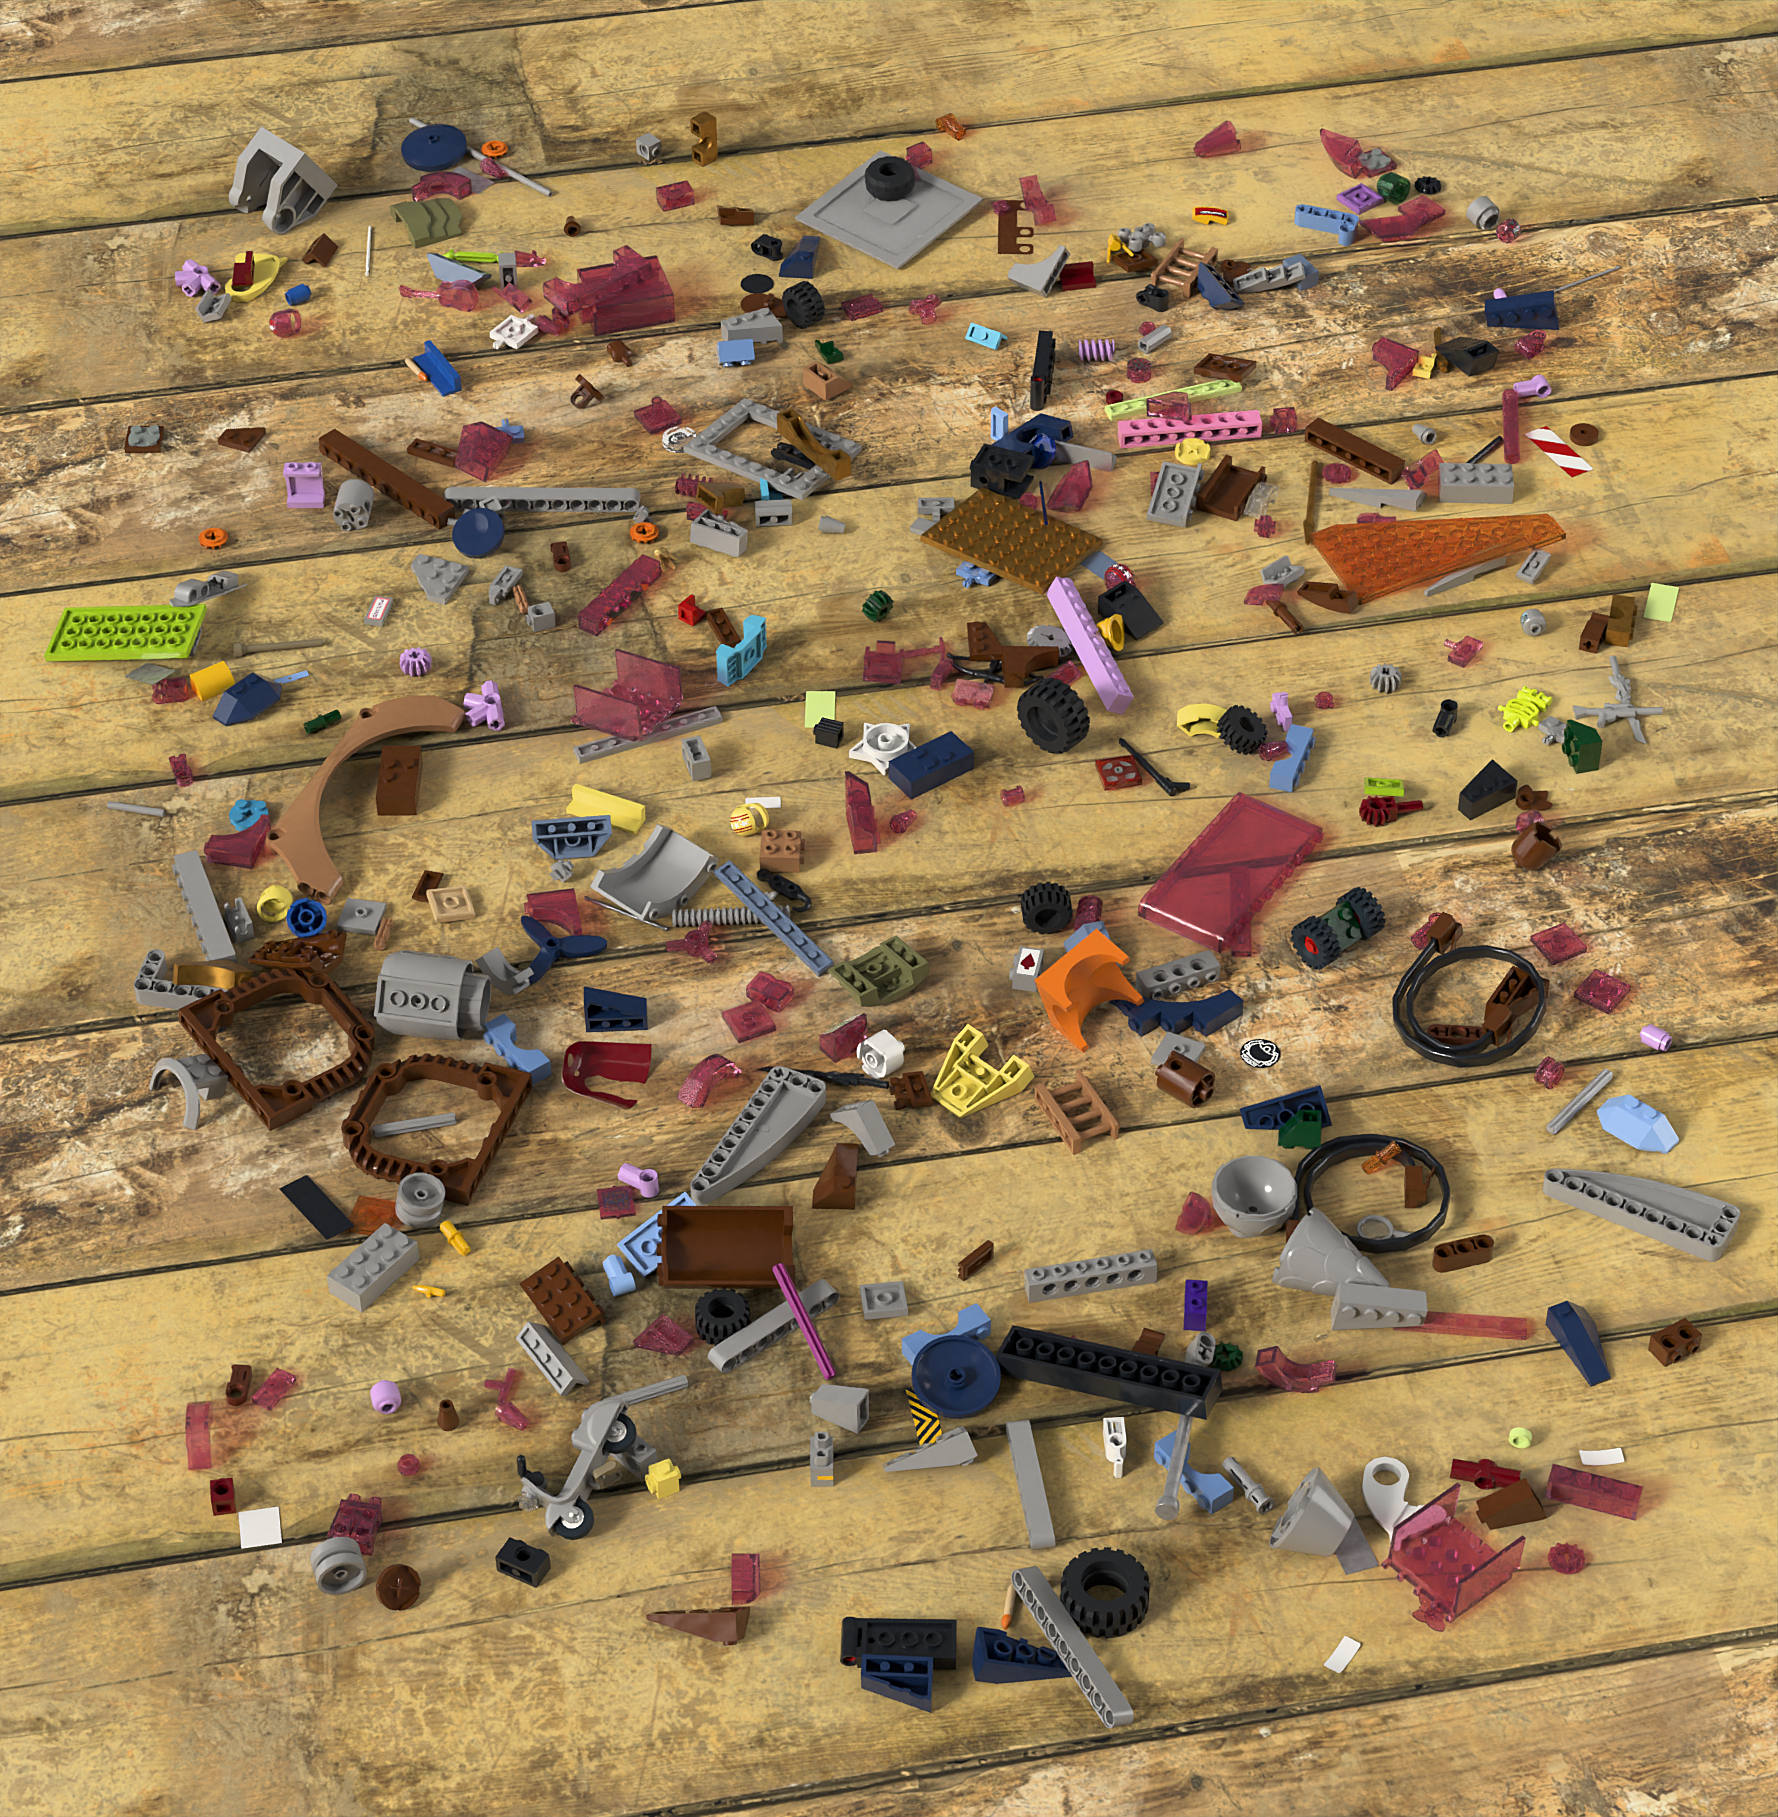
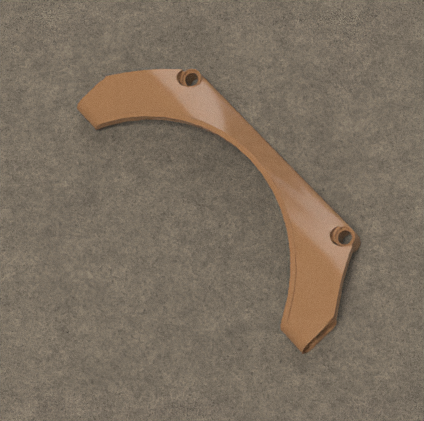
[264,695,466,904]

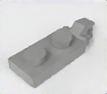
[488,565,523,605]

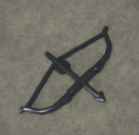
[946,653,1044,692]

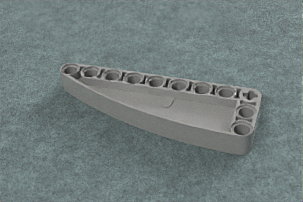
[690,1066,826,1206]
[1542,1169,1740,1262]

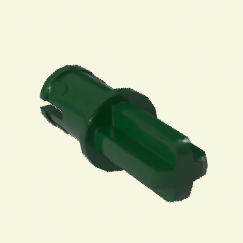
[303,710,341,734]

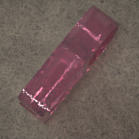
[930,657,953,691]
[169,754,193,787]

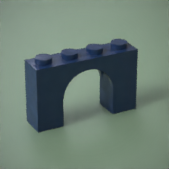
[991,413,1074,463]

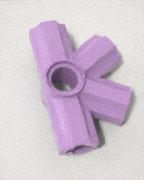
[175,259,221,297]
[463,680,505,731]

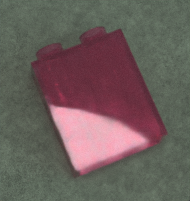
[570,255,675,336]

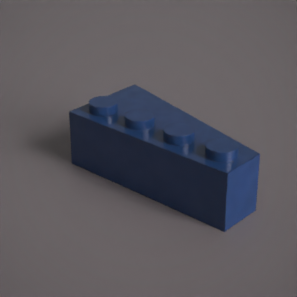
[1485,290,1559,330]

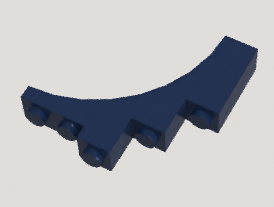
[1109,989,1244,1037]

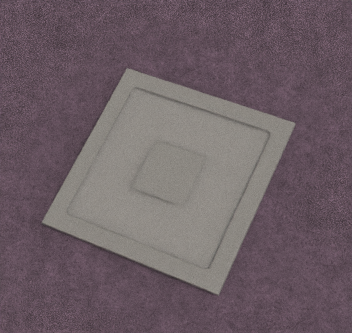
[795,150,983,269]

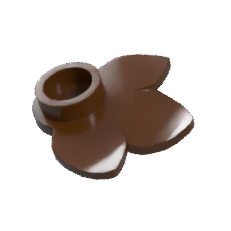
[1221,259,1252,284]
[1516,784,1553,811]

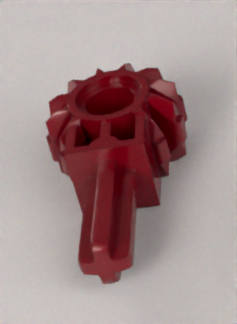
[1359,795,1423,827]

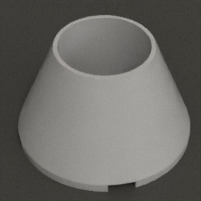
[1269,1467,1354,1557]

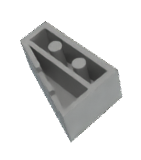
[690,508,748,557]

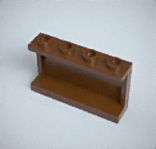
[1197,455,1267,522]

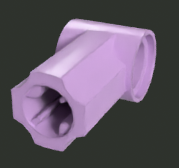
[1513,375,1551,398]
[618,1163,659,1198]

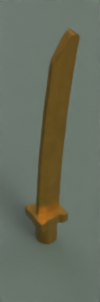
[1434,327,1447,373]

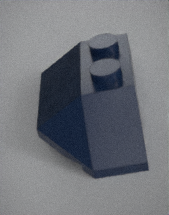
[1197,262,1245,310]
[213,672,282,726]

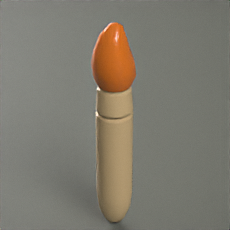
[405,358,428,381]
[1001,1584,1017,1630]

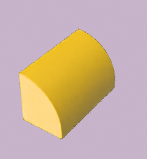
[190,661,235,701]

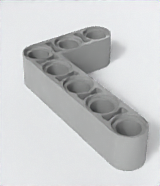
[134,949,228,1010]

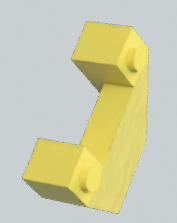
[930,1024,1035,1118]

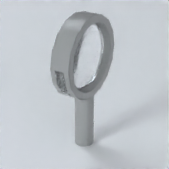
[1356,1215,1411,1240]

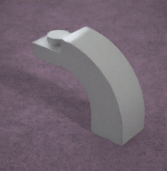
[475,947,534,995]

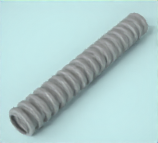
[672,905,790,927]

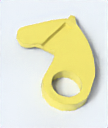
[225,253,287,303]

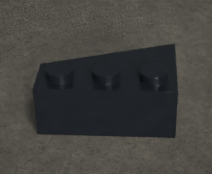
[1458,759,1518,821]

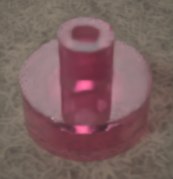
[1019,492,1037,509]

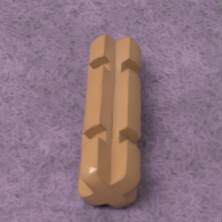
[512,585,529,614]
[374,918,393,951]

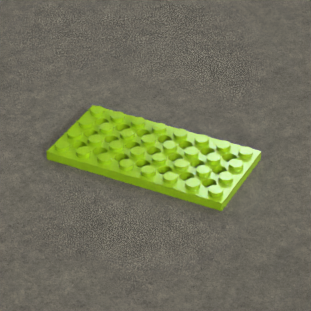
[44,604,207,662]

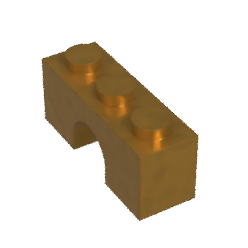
[690,111,718,167]
[1605,594,1638,647]

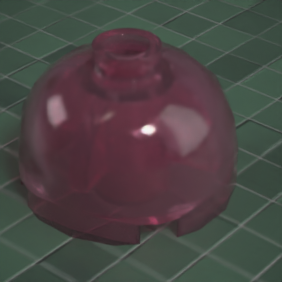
[1175,1191,1214,1235]

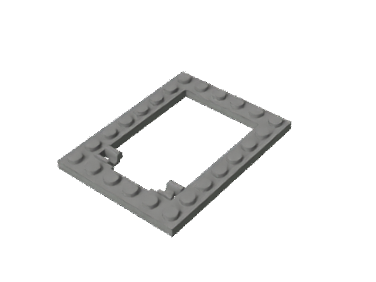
[684,398,862,500]

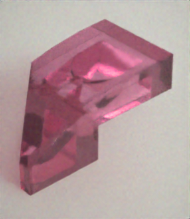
[514,250,546,267]

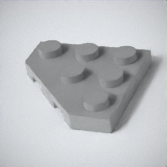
[411,554,469,605]

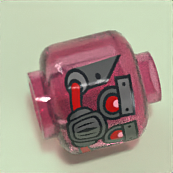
[1496,218,1521,244]

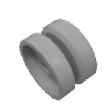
[395,1173,445,1228]
[310,1537,367,1595]

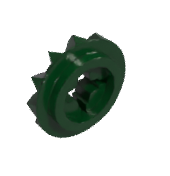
[1210,1341,1243,1371]

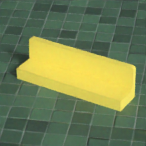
[566,784,646,834]

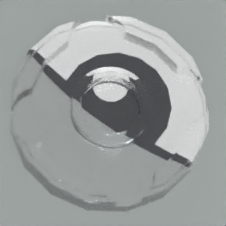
[662,426,697,453]

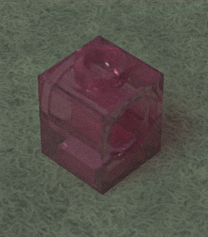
[1270,407,1297,434]

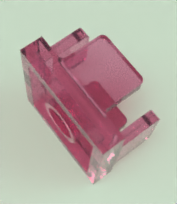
[863,640,905,684]

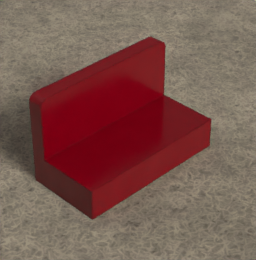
[232,251,255,286]
[1059,261,1096,291]

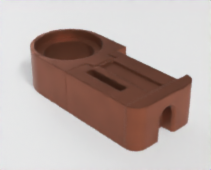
[550,541,571,572]
[225,1364,252,1406]

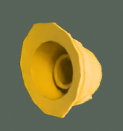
[1096,614,1125,652]

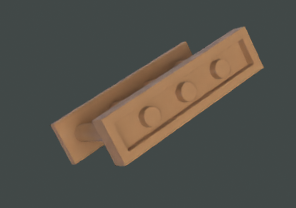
[1151,238,1218,299]
[1035,1069,1120,1155]

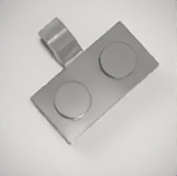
[918,497,954,523]

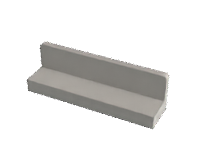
[1043,438,1117,472]
[516,1321,590,1396]

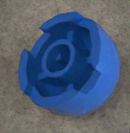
[286,898,327,939]

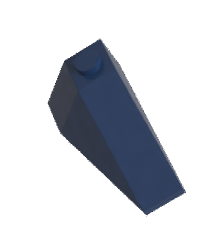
[1239,1084,1332,1130]
[972,1627,1072,1684]

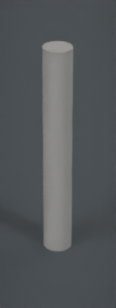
[107,801,165,817]

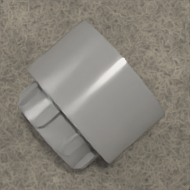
[1466,196,1500,230]

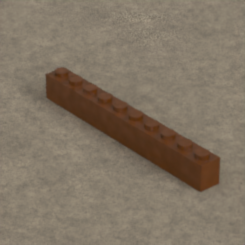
[319,429,456,530]

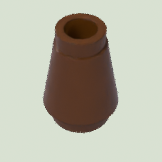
[564,216,581,237]
[437,1399,460,1431]

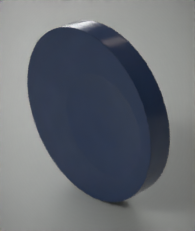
[452,508,505,559]

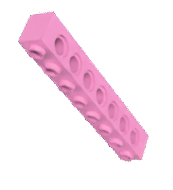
[1118,410,1262,448]

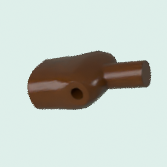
[607,340,632,367]

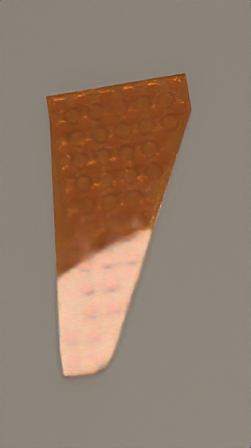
[1309,514,1566,605]

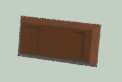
[412,870,444,903]

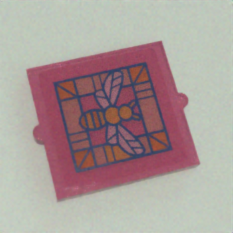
[597,1185,636,1220]

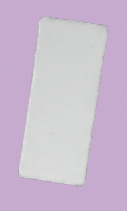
[1579,1448,1624,1465]
[1324,1636,1361,1673]

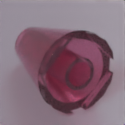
[1193,120,1241,158]

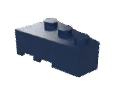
[584,986,648,1033]
[861,1654,934,1713]

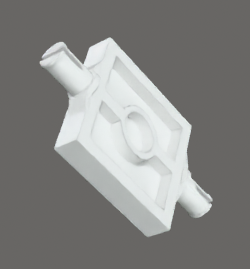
[490,314,539,349]

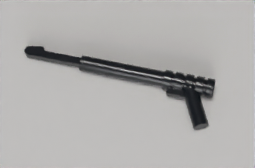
[1119,738,1190,797]

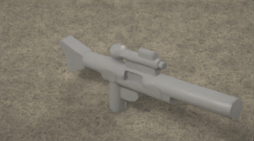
[1573,702,1663,728]

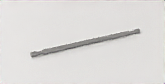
[1554,266,1620,293]

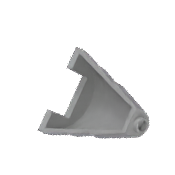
[1272,1207,1390,1297]

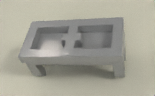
[224,897,255,944]

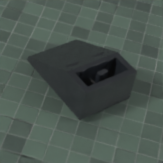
[1435,336,1499,377]
[1098,580,1164,640]

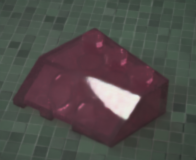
[454,421,513,483]
[845,771,881,855]

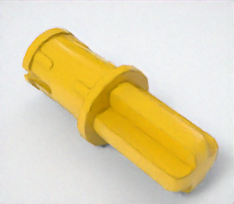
[440,1220,471,1256]

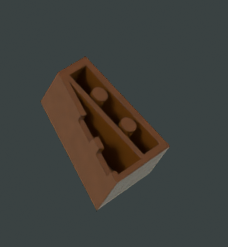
[1484,966,1550,1021]

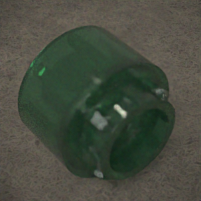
[1377,172,1410,205]

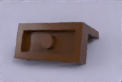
[301,233,338,267]

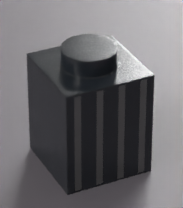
[813,717,844,749]

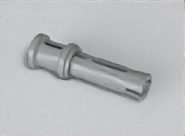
[1222,1457,1275,1515]

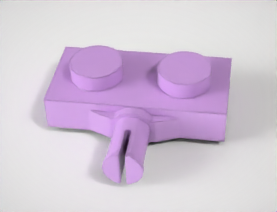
[1270,692,1293,732]

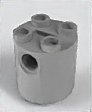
[333,479,375,532]

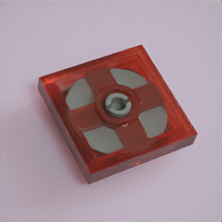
[1095,755,1142,791]

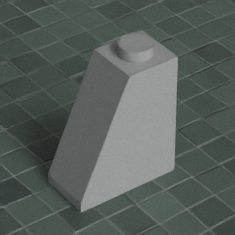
[810,1384,869,1434]

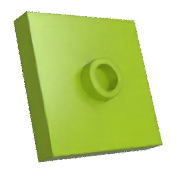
[1364,777,1404,797]

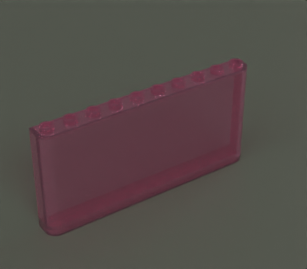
[1138,792,1324,953]

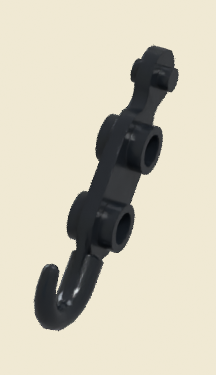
[757,869,812,912]

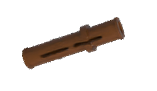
[1266,595,1304,635]

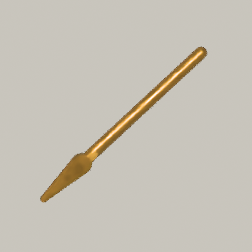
[1303,460,1318,545]

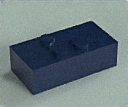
[889,731,974,800]

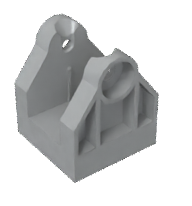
[229,127,338,235]

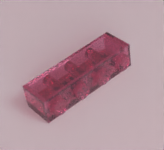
[1545,1464,1643,1521]

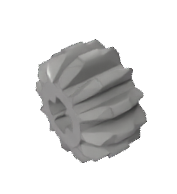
[1369,663,1402,694]

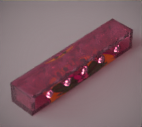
[577,554,661,636]

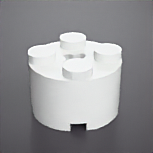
[857,1030,905,1079]

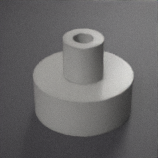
[633,505,652,523]

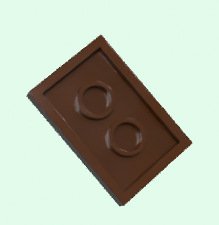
[1194,353,1257,383]

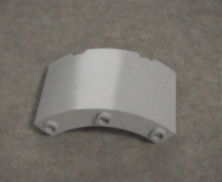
[590,824,719,921]

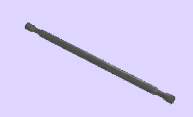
[584,896,668,931]

